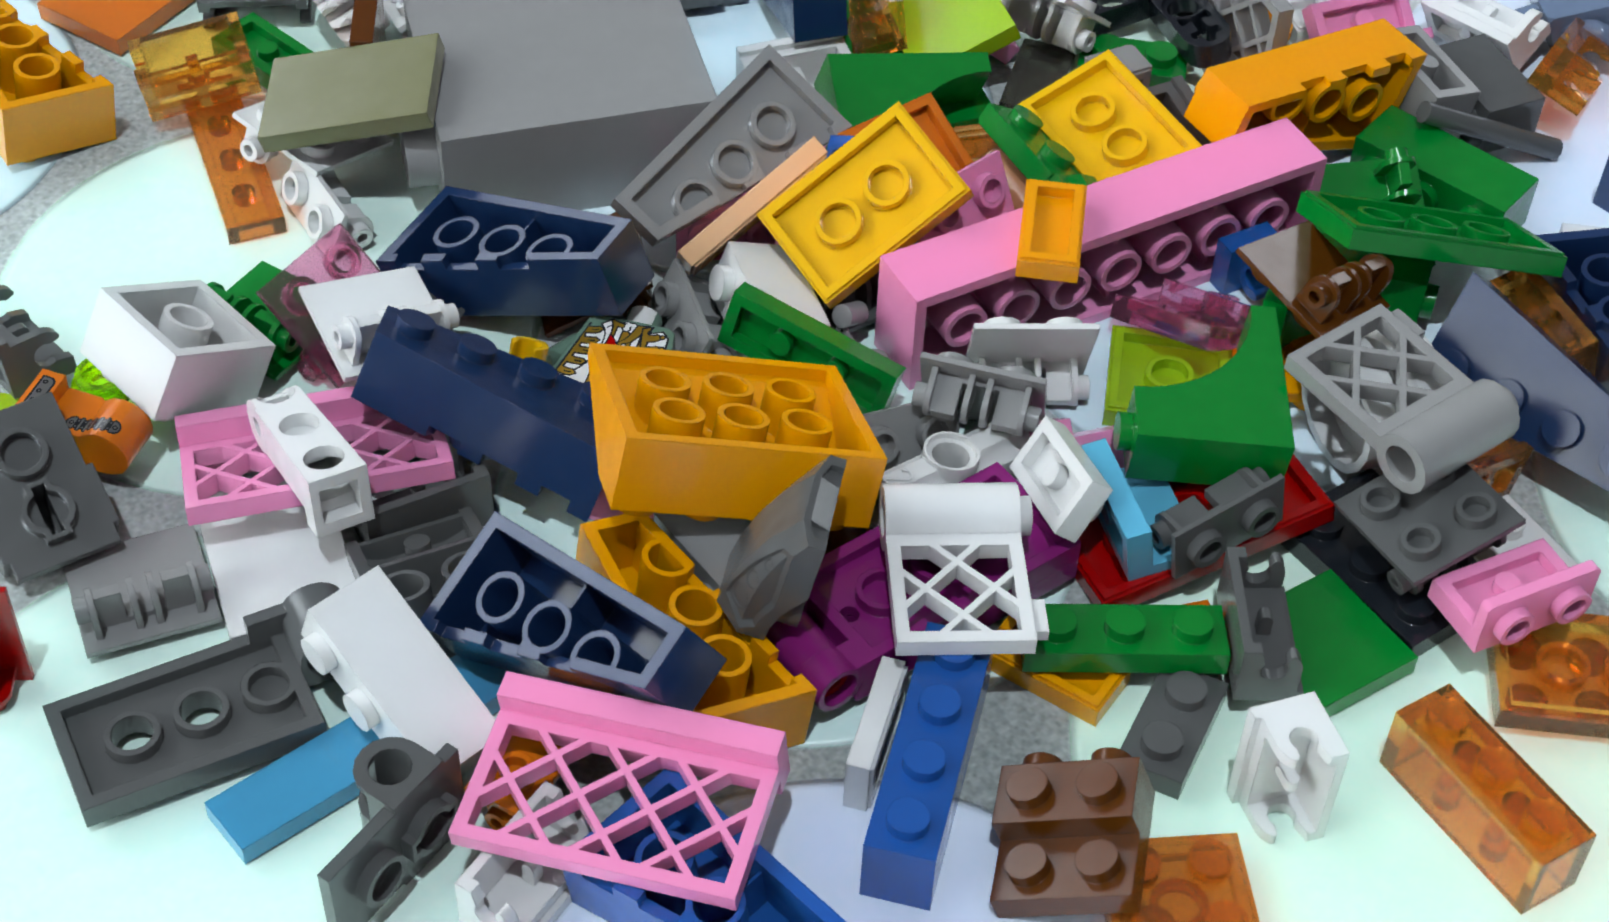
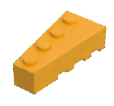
[0,0,117,166]
[1184,18,1428,151]
[576,514,817,748]

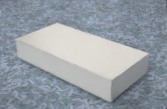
[843,656,908,812]

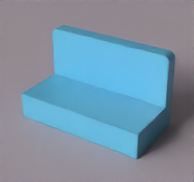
[1081,438,1179,581]

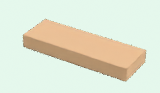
[677,136,828,276]

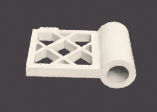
[879,482,1049,656]

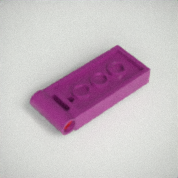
[766,462,1081,712]

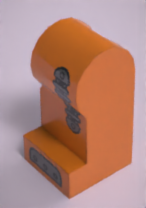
[15,369,153,475]

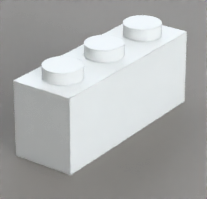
[301,565,496,775]

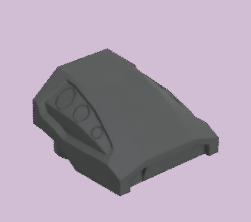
[717,455,847,640]
[344,506,483,659]

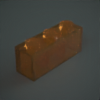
[1379,683,1597,915]

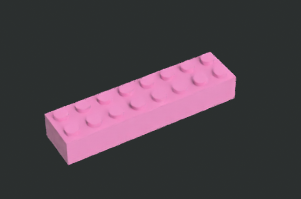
[874,117,1328,390]

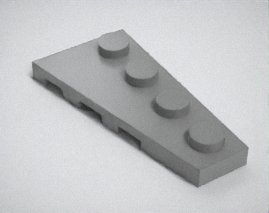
[610,44,852,247]

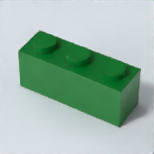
[1350,105,1539,226]

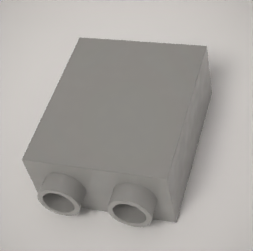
[398,0,717,210]

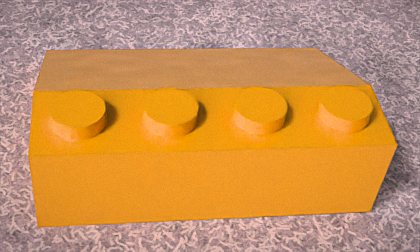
[588,342,888,531]

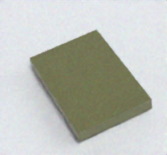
[257,33,445,153]

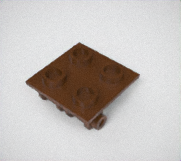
[1235,220,1394,339]

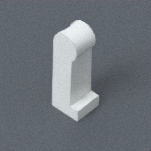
[246,385,375,538]

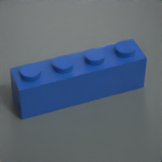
[859,622,993,911]

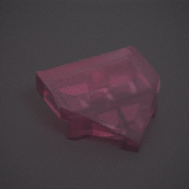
[1110,278,1250,351]

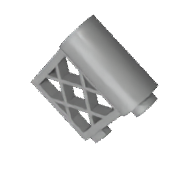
[1284,303,1520,494]

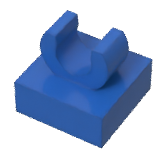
[1210,221,1277,301]

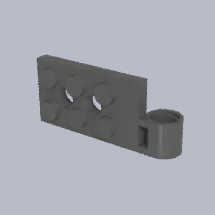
[42,582,340,828]

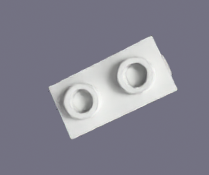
[281,160,374,263]

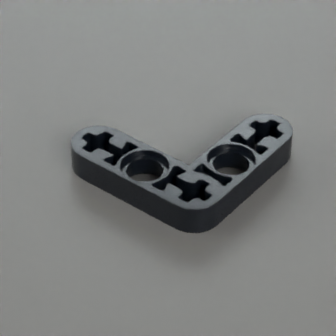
[1049,0,1232,68]

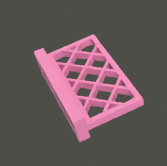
[174,386,456,526]
[448,671,790,911]

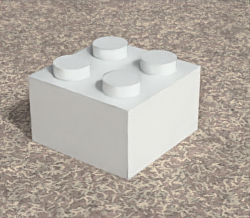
[79,279,276,422]

